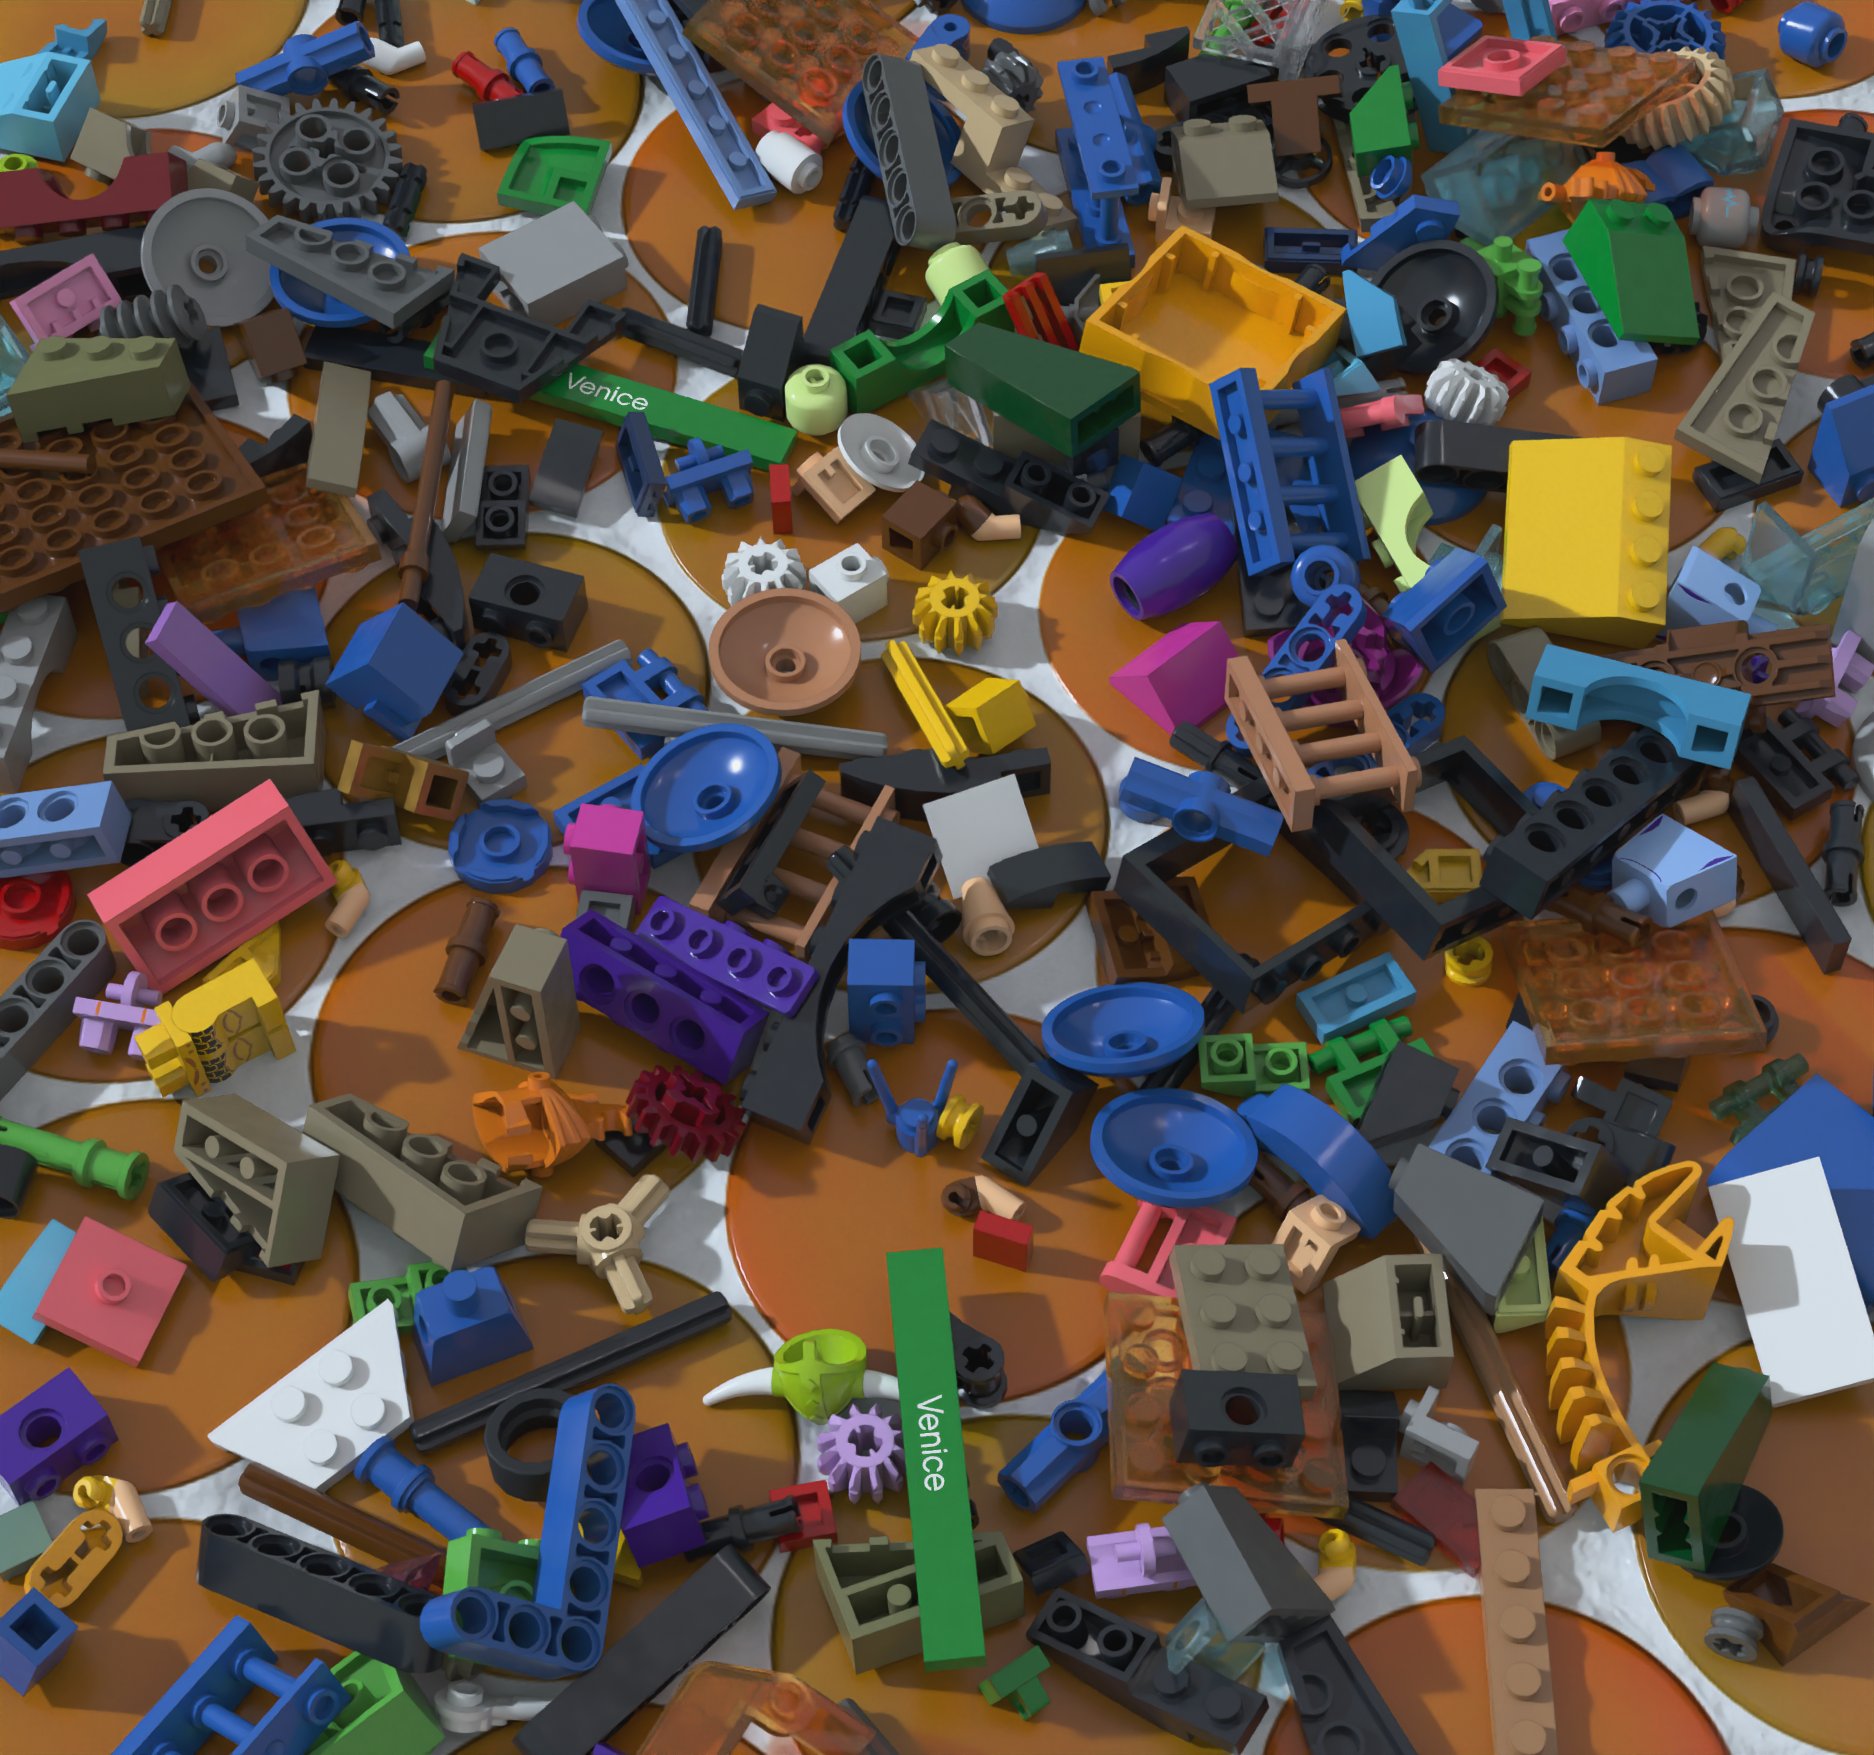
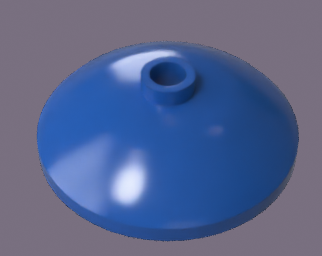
[577,0,657,76]
[961,0,1087,34]
[842,80,962,188]
[270,218,410,328]
[1348,409,1488,526]
[631,723,782,853]
[1041,982,1205,1079]
[1090,1088,1258,1209]

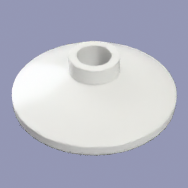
[838,413,925,492]

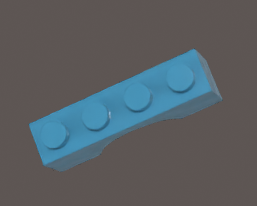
[1525,644,1752,770]

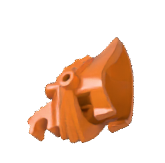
[1537,152,1655,224]
[472,1072,633,1178]

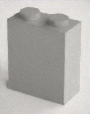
[478,201,629,326]

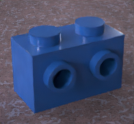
[847,939,926,1047]

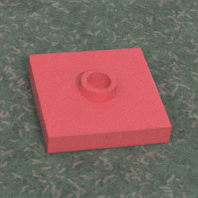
[1438,35,1566,97]
[32,1216,188,1368]

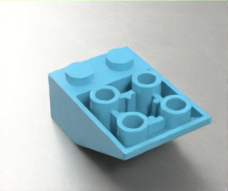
[0,51,101,162]

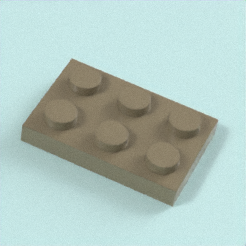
[1169,1244,1317,1399]

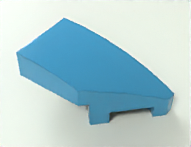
[37,18,107,61]
[1342,270,1407,358]

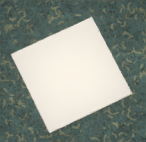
[923,774,1039,899]

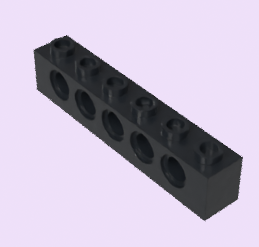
[1479,725,1706,920]

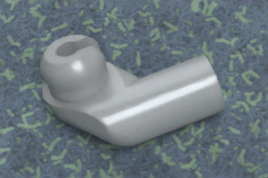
[168,142,237,170]

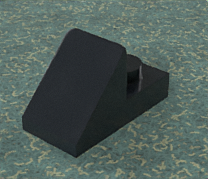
[1335,1390,1400,1503]

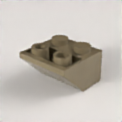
[1322,1254,1454,1391]

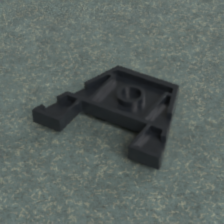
[433,253,627,404]

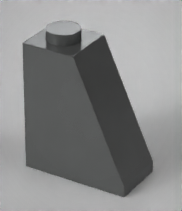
[1388,1143,1544,1316]
[1162,1483,1336,1643]

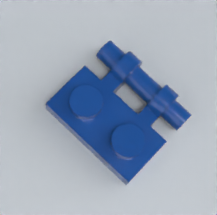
[582,648,709,760]

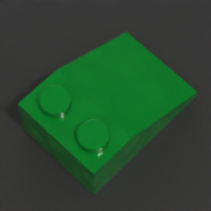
[1562,198,1700,345]

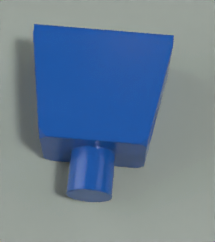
[212,572,331,682]
[412,1266,534,1387]

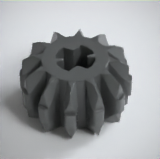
[981,51,1044,113]

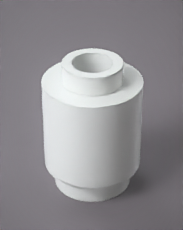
[755,130,823,194]

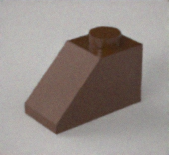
[233,308,307,384]

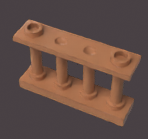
[1224,639,1422,832]
[689,747,900,964]

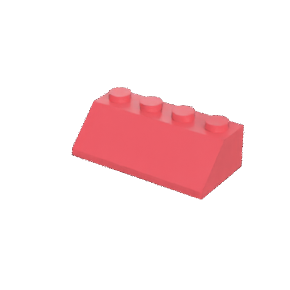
[87,779,338,995]

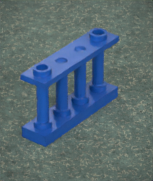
[1055,56,1139,268]
[1209,368,1371,576]
[111,1615,352,1755]

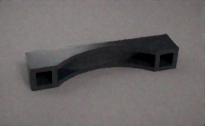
[0,225,152,303]
[740,816,943,1145]

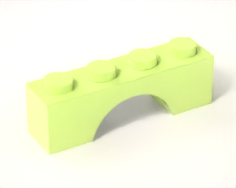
[1355,455,1501,650]

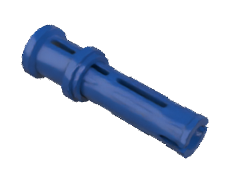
[354,1435,511,1542]

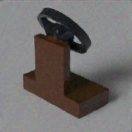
[1247,75,1344,189]

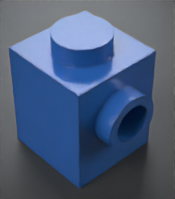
[0,1587,79,1697]

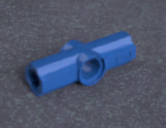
[235,21,375,96]
[1108,72,1162,207]
[1118,757,1284,857]
[997,1361,1152,1513]

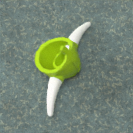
[703,1328,900,1425]

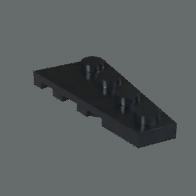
[1277,1615,1418,1755]

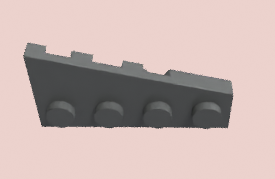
[246,215,455,329]

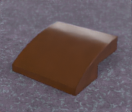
[1085,876,1211,985]

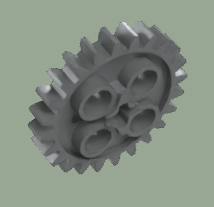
[252,98,403,223]

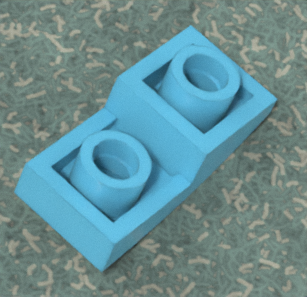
[0,1219,76,1345]

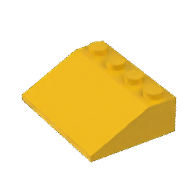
[1500,437,1672,649]

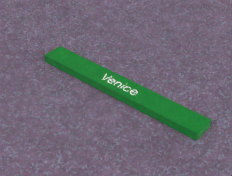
[423,328,798,472]
[886,1247,986,1672]

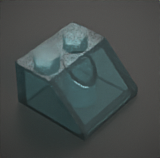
[1663,68,1784,176]

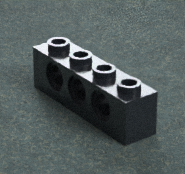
[78,536,200,732]

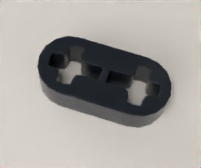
[444,632,512,717]

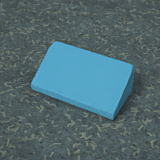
[1317,346,1381,396]

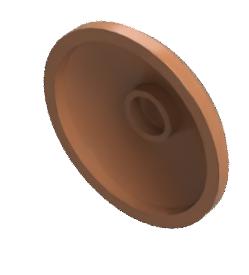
[708,588,861,716]

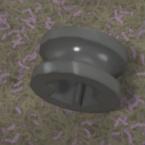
[1704,1607,1765,1662]

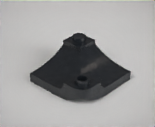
[1760,119,1874,256]

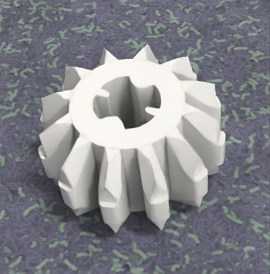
[1424,358,1509,426]
[722,536,807,606]

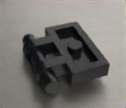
[1734,707,1860,821]

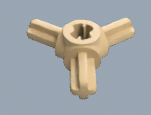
[525,1174,670,1315]

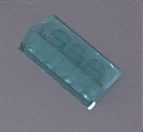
[1420,91,1588,247]

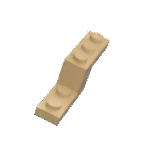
[910,43,1078,241]

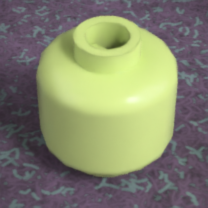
[925,242,993,306]
[785,364,848,436]

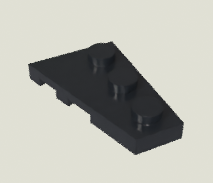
[1229,493,1326,637]

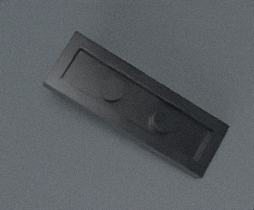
[716,769,826,920]

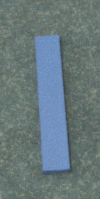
[615,0,777,210]

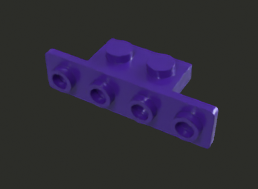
[635,896,819,1017]

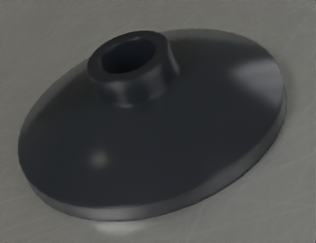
[1680,1485,1784,1581]

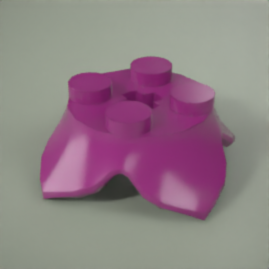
[1267,598,1423,730]

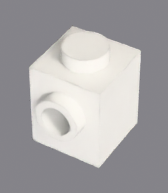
[809,543,889,624]

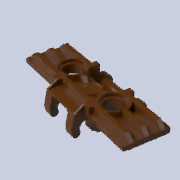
[1596,620,1836,734]

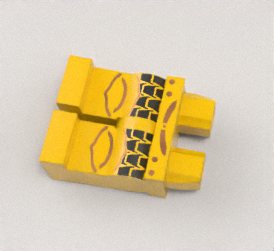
[134,958,296,1098]

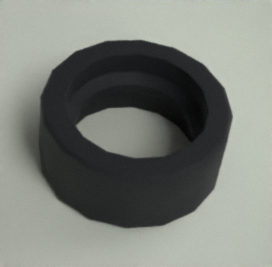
[483,1388,592,1502]

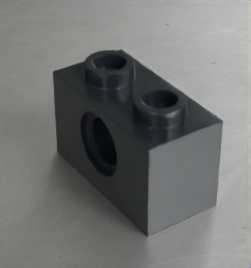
[468,553,588,652]
[1169,1369,1306,1470]

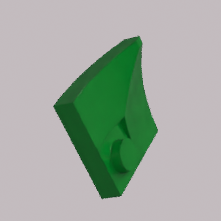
[497,136,612,216]

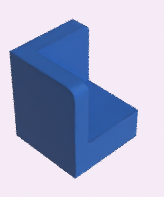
[1103,454,1183,531]

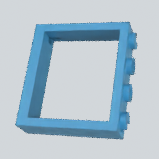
[1391,0,1559,155]

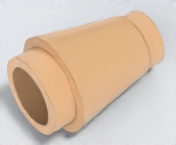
[961,877,1015,956]

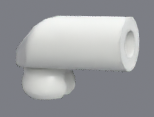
[363,38,426,75]

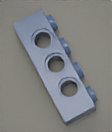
[1525,229,1658,405]
[0,781,132,878]
[1428,1021,1573,1182]

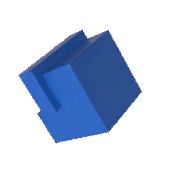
[325,602,464,743]

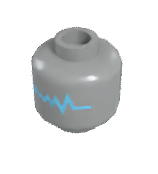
[1688,186,1759,250]

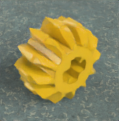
[912,570,998,657]

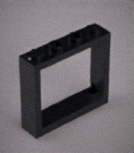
[1300,735,1576,961]
[1114,776,1391,1014]

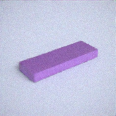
[145,601,281,717]

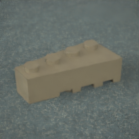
[103,690,327,812]
[303,1093,543,1272]

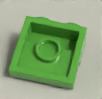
[443,1528,573,1669]

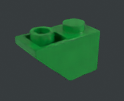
[1349,65,1420,177]

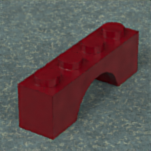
[0,152,188,242]

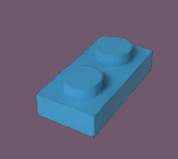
[1295,952,1417,1046]

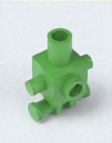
[1459,236,1543,336]

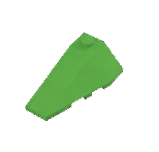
[303,1651,446,1755]

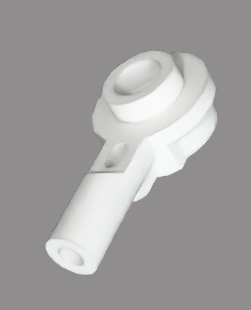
[433,1680,555,1733]

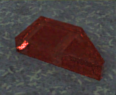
[1390,1461,1481,1578]

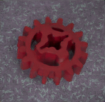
[625,1065,746,1162]

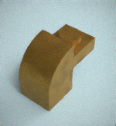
[337,740,470,822]

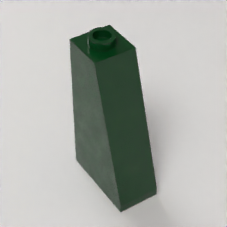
[944,322,1141,458]
[1639,1362,1773,1573]

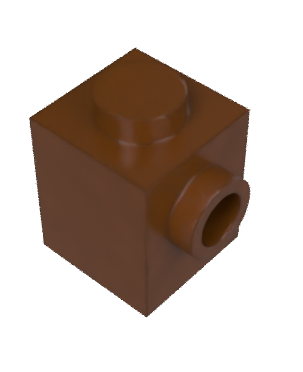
[881,480,959,571]

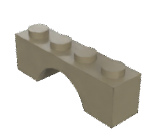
[70,107,260,203]

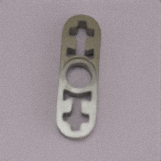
[951,190,1048,245]

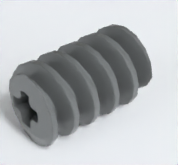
[98,284,207,347]

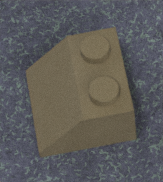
[1171,115,1279,209]

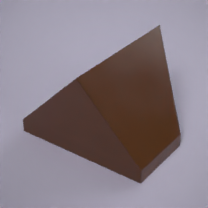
[1722,1562,1872,1667]

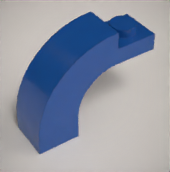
[1236,1083,1397,1240]

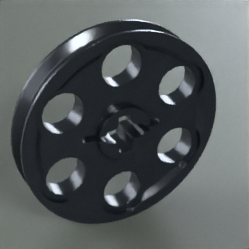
[1305,15,1418,124]

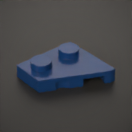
[1340,194,1460,272]

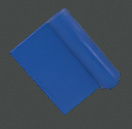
[1706,1073,1874,1314]

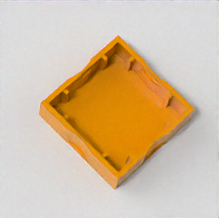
[1079,225,1347,440]

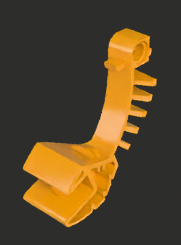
[1545,1160,1735,1533]

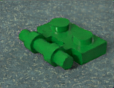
[1307,1015,1435,1128]

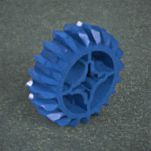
[1603,0,1726,81]

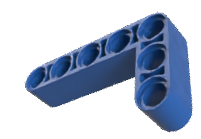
[420,1383,636,1679]

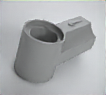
[367,391,452,484]

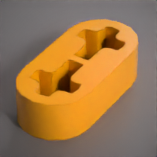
[24,1509,123,1609]

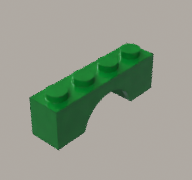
[829,269,1015,414]

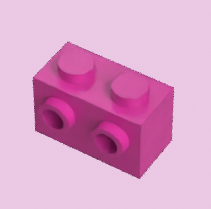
[563,803,651,915]

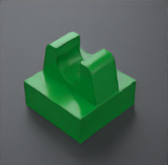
[977,1645,1051,1720]

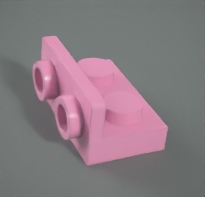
[9,253,122,351]

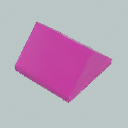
[1109,621,1239,736]

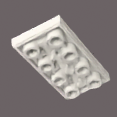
[1708,1157,1874,1408]

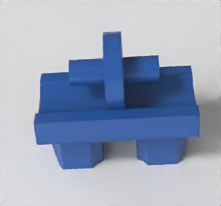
[663,437,754,524]

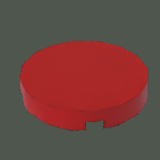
[0,870,77,951]

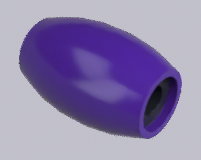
[1110,513,1239,620]

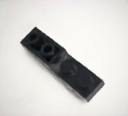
[908,419,1110,534]
[366,488,470,651]
[839,747,1051,822]
[285,788,402,857]
[1025,1587,1269,1755]

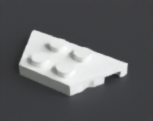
[207,1299,414,1493]

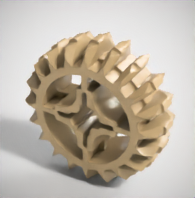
[1609,46,1735,150]

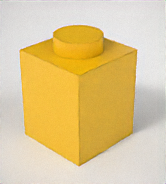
[944,678,1036,754]

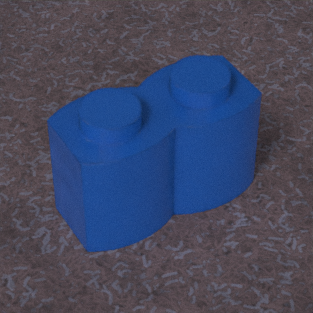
[1621,145,1715,219]

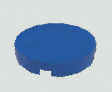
[448,799,553,894]

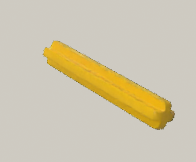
[881,640,970,770]

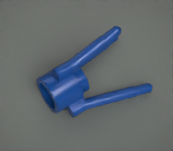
[867,1059,958,1158]

